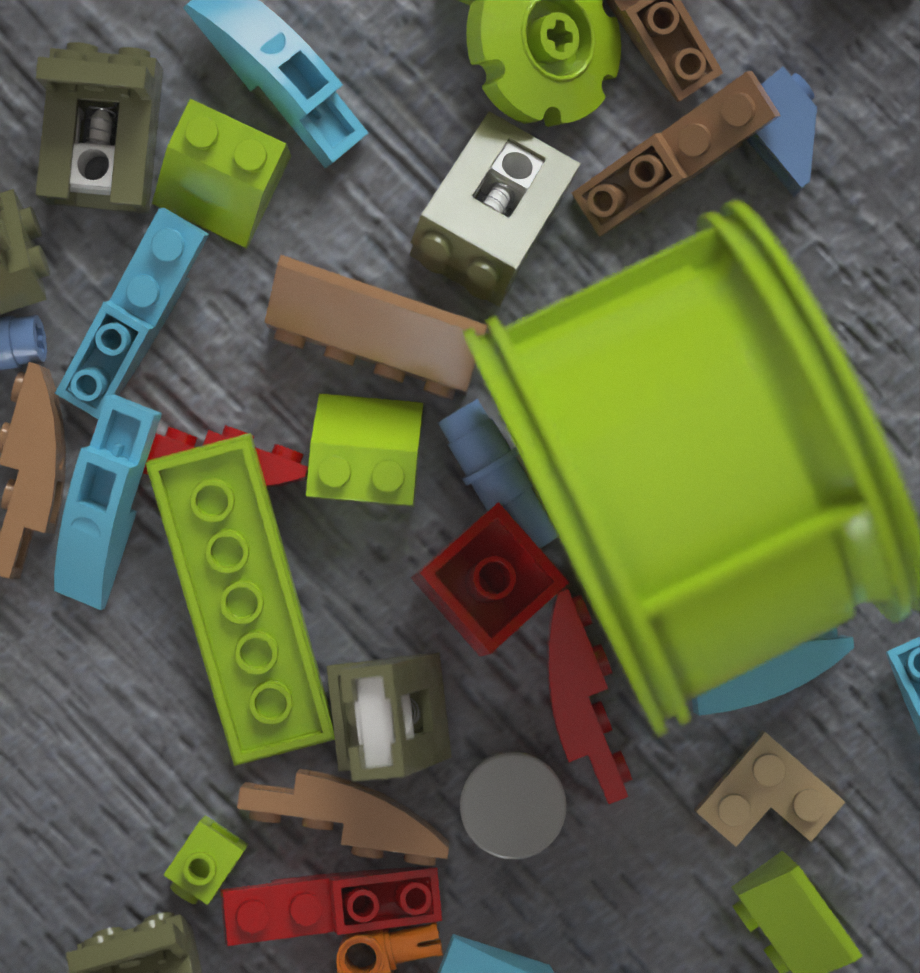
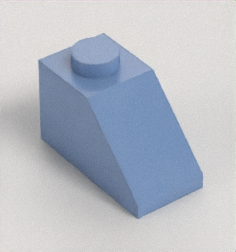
[747,66,817,197]

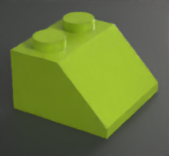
[152,99,292,249]
[306,393,423,507]
[731,851,863,973]

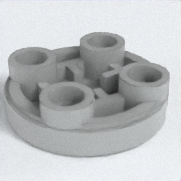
[460,751,566,859]

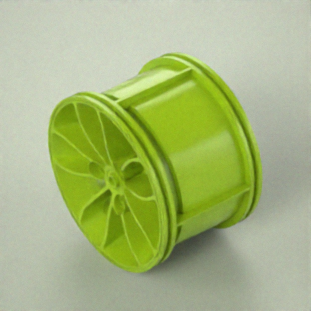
[462,200,920,737]

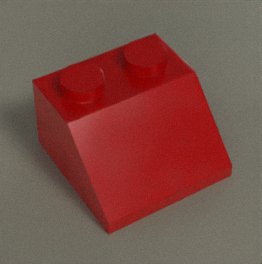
[411,502,569,657]

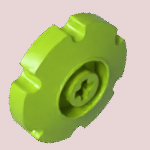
[466,0,621,127]

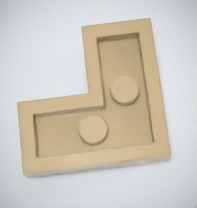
[694,730,845,847]

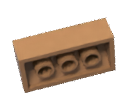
[264,255,487,400]

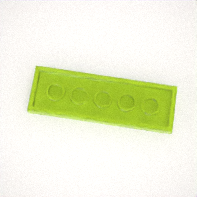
[145,433,335,766]

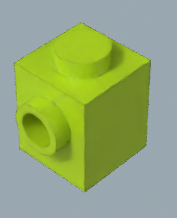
[163,815,249,905]

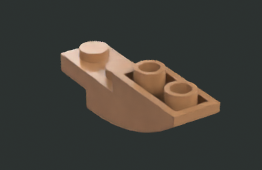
[605,0,723,102]
[572,71,781,237]
[0,362,66,579]
[237,768,449,866]

